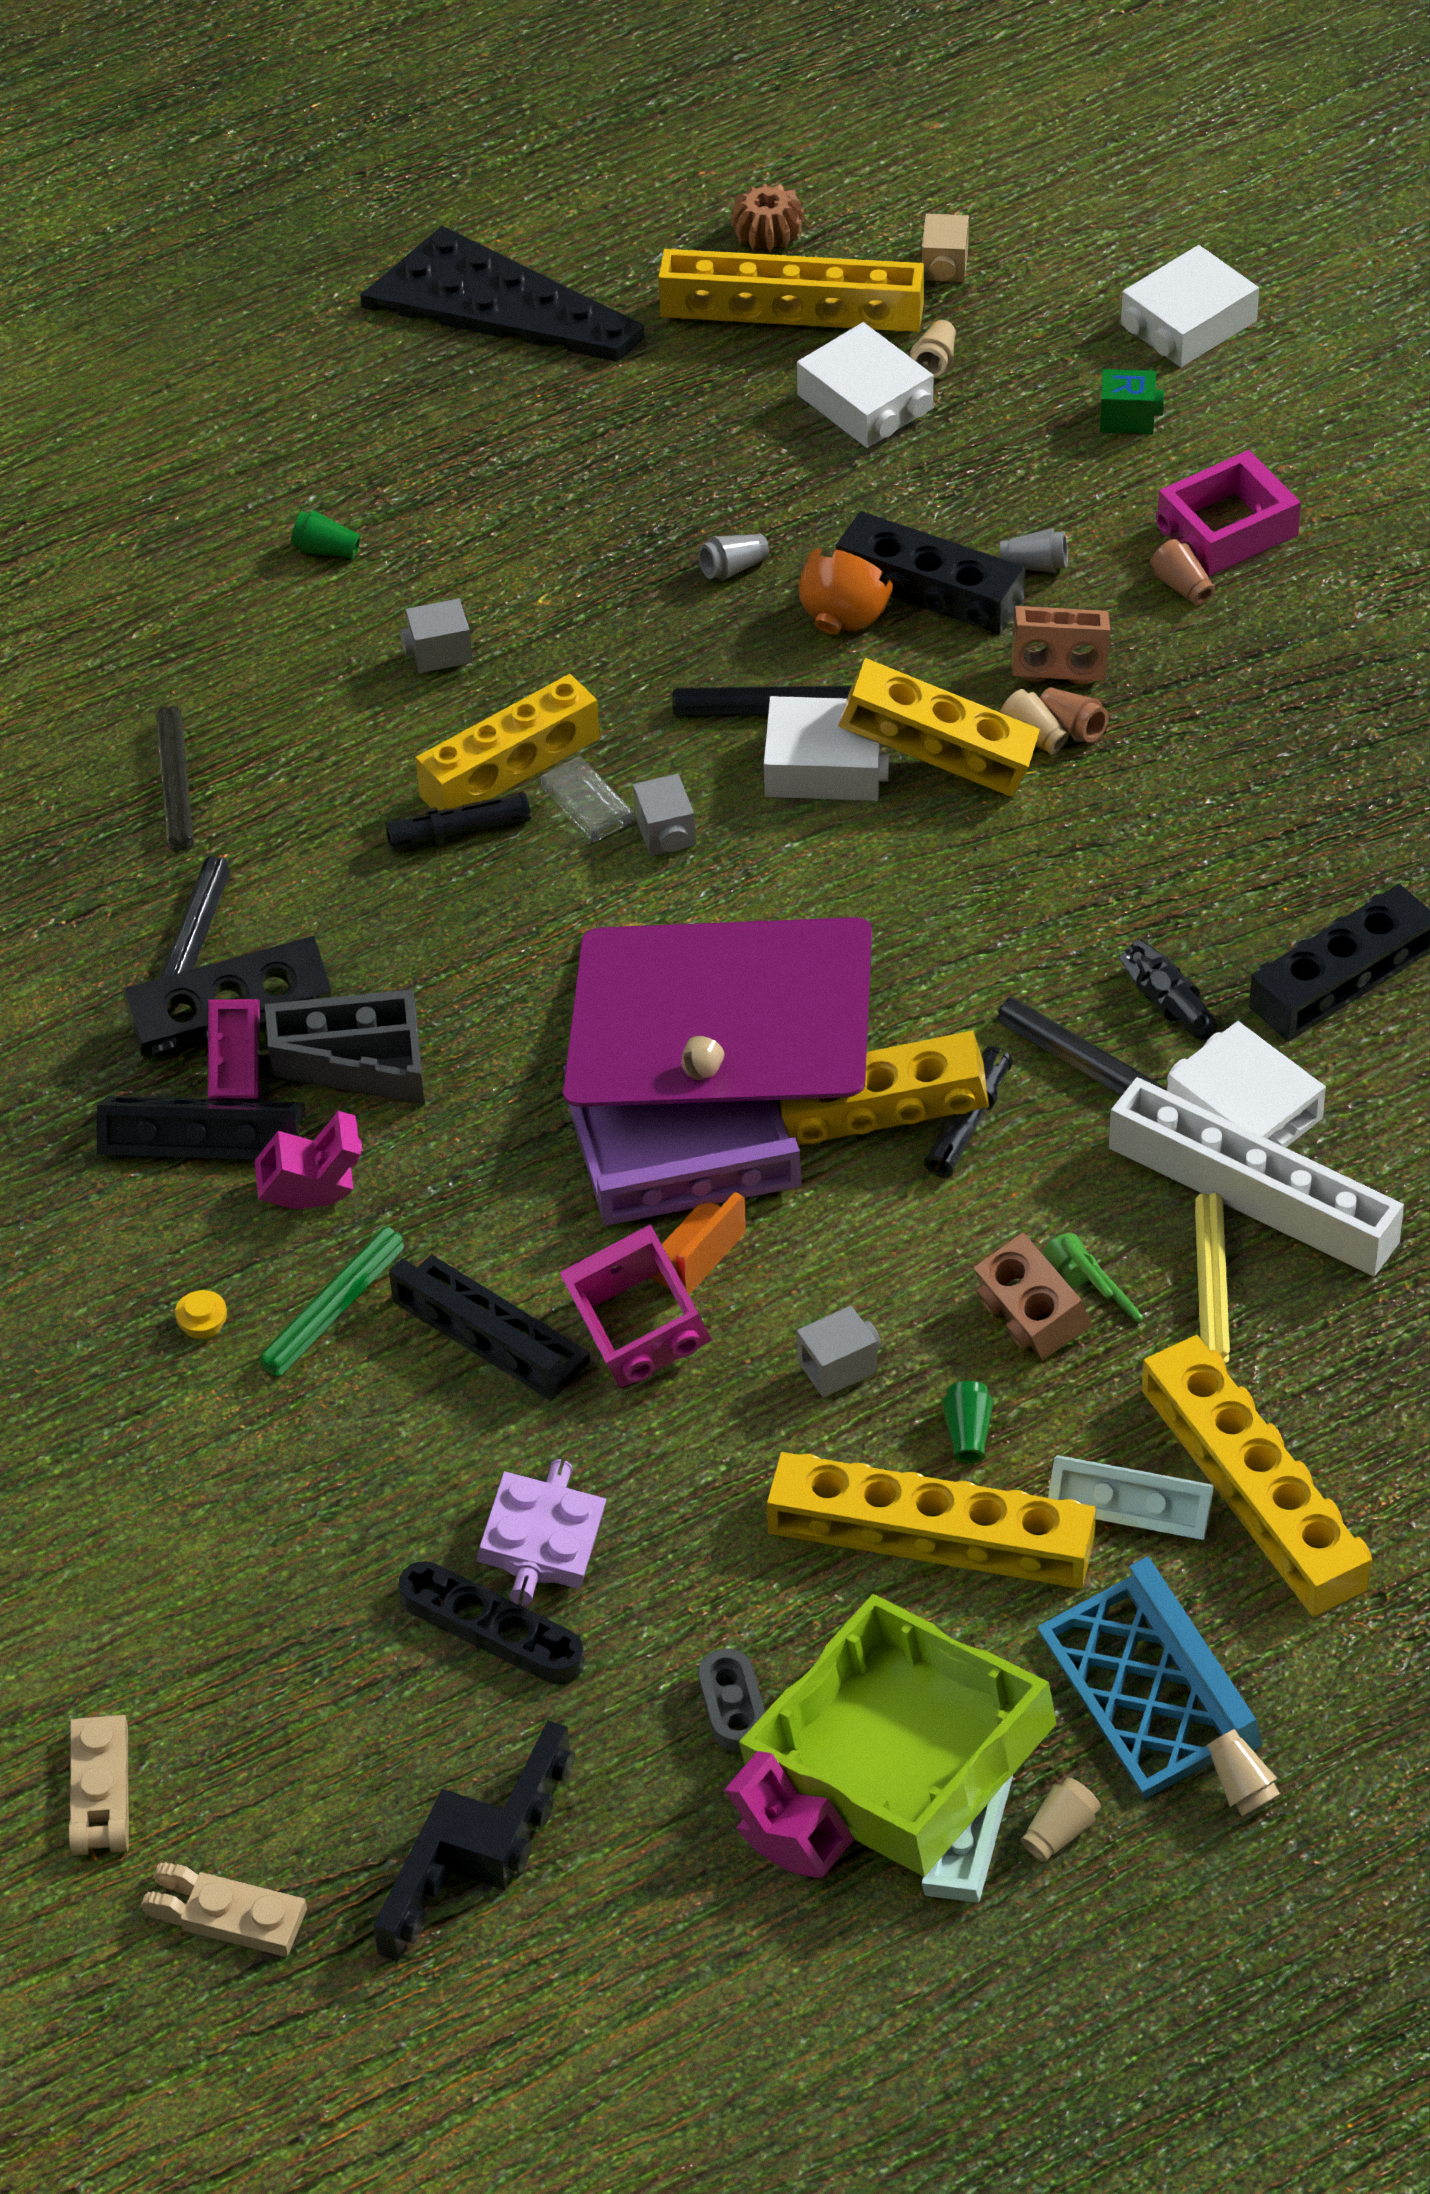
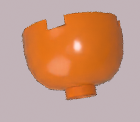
[798,548,893,635]

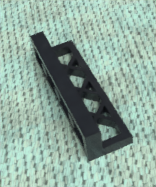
[97,1096,305,1160]
[389,1254,590,1401]

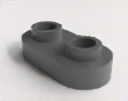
[699,1649,765,1752]

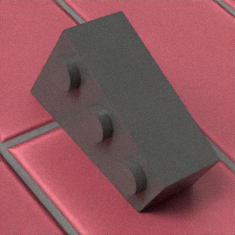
[265,989,425,1104]

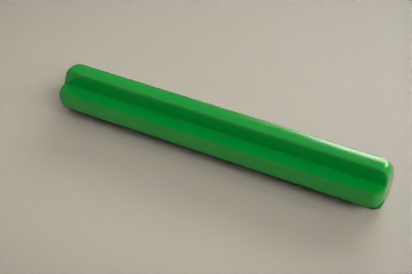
[259,1227,404,1377]

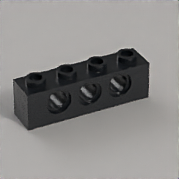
[836,511,1025,634]
[1249,883,1430,1042]
[124,936,331,1057]

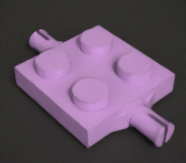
[477,1459,606,1606]

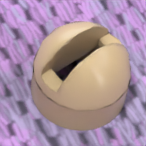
[681,1036,725,1080]

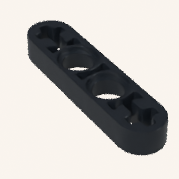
[399,1561,584,1684]

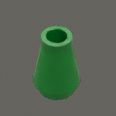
[291,510,361,559]
[941,1381,994,1463]

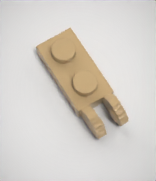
[140,1862,307,1957]

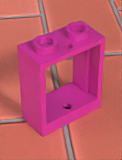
[1156,450,1301,576]
[559,1224,712,1389]

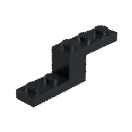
[373,1720,575,1962]

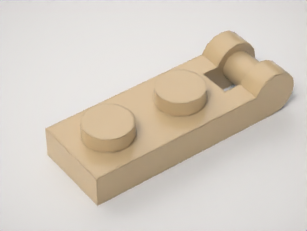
[69,1715,129,1856]

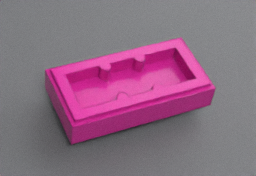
[208,999,260,1100]

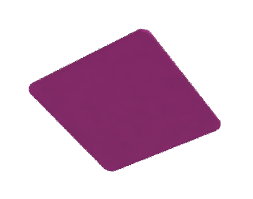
[563,917,872,1107]

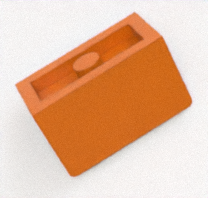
[649,1192,746,1295]

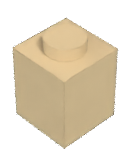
[922,213,969,283]

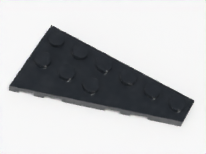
[360,226,645,362]

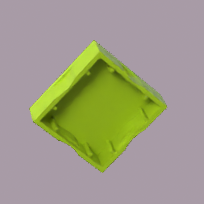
[739,1594,1057,1877]

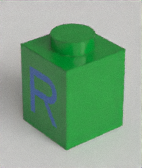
[1100,369,1164,434]

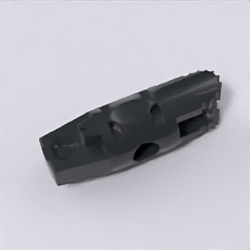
[1119,938,1217,1040]

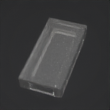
[541,756,633,843]

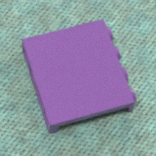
[563,1065,802,1226]

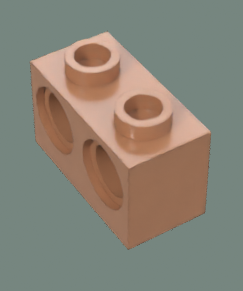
[1011,606,1111,685]
[973,1232,1092,1361]

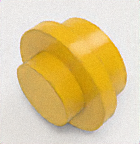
[175,1290,227,1339]

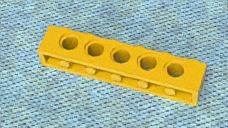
[658,249,924,332]
[1142,1334,1372,1617]
[767,1452,1096,1589]

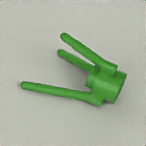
[1043,1233,1143,1323]

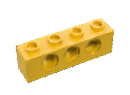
[838,658,1040,797]
[415,674,600,811]
[780,1030,989,1146]

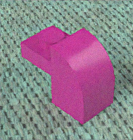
[254,1111,362,1209]
[725,1751,854,1878]

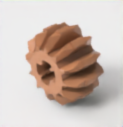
[731,182,804,253]

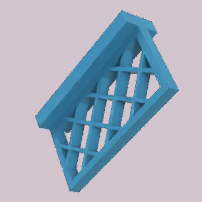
[1037,1556,1262,1800]

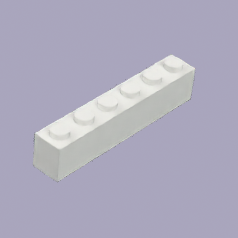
[1109,1077,1404,1277]

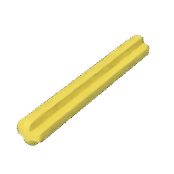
[1195,1193,1230,1364]

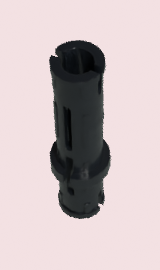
[385,791,531,852]
[923,1046,1013,1178]

